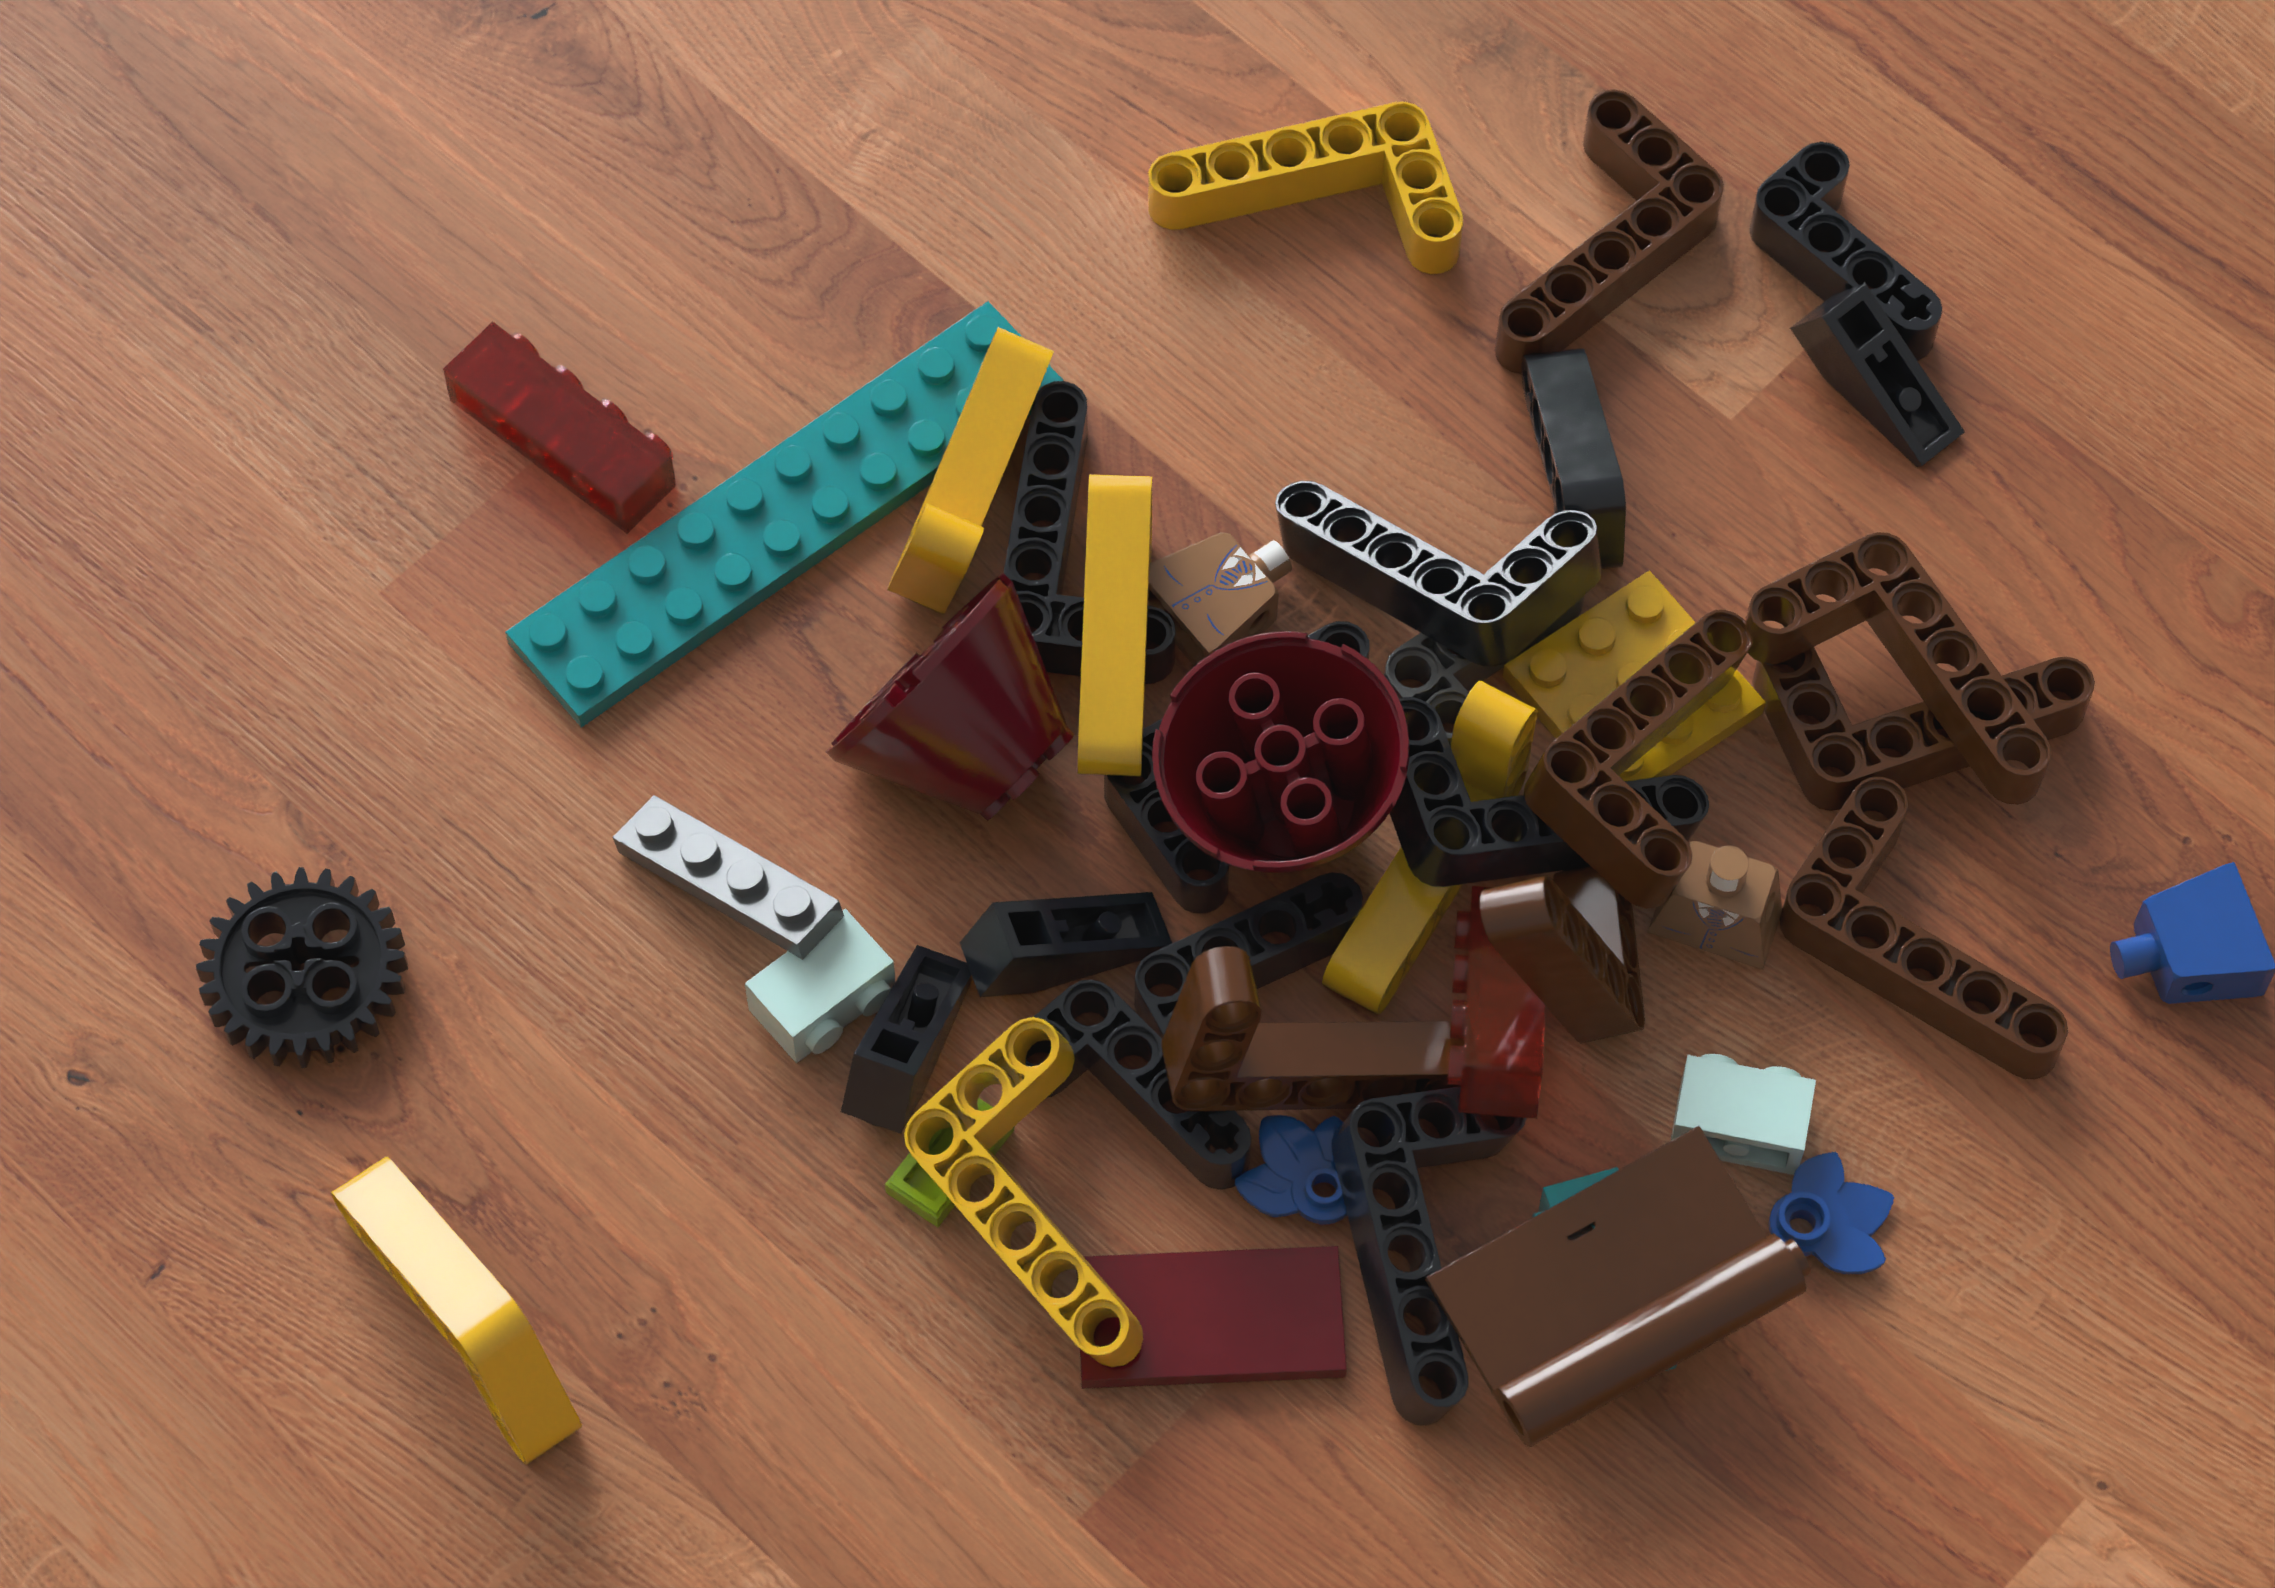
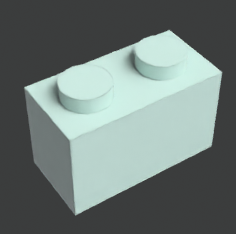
[745,908,896,1063]
[1670,1054,1816,1175]

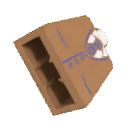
[1148,532,1292,666]
[1648,841,1782,969]

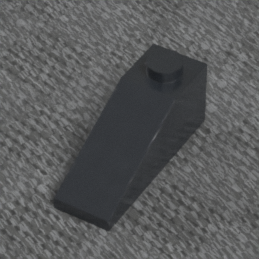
[1790,283,1965,467]
[959,892,1172,997]
[841,945,973,1134]

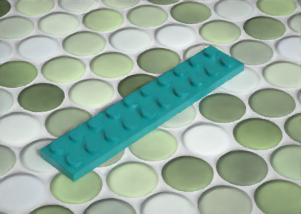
[505,301,1063,728]

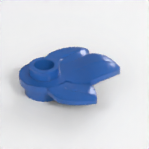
[1235,1115,1347,1225]
[1769,1152,1894,1274]

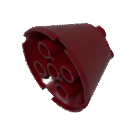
[826,573,1075,821]
[1152,632,1410,872]

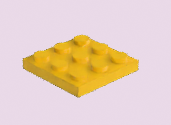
[1502,570,1766,781]

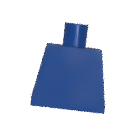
[2110,862,2275,1004]

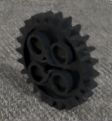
[196,867,408,1068]

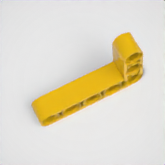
[1148,102,1463,274]
[887,327,1054,614]
[1078,474,1152,776]
[1322,681,1537,1015]
[904,1017,1143,1367]
[331,1157,582,1465]

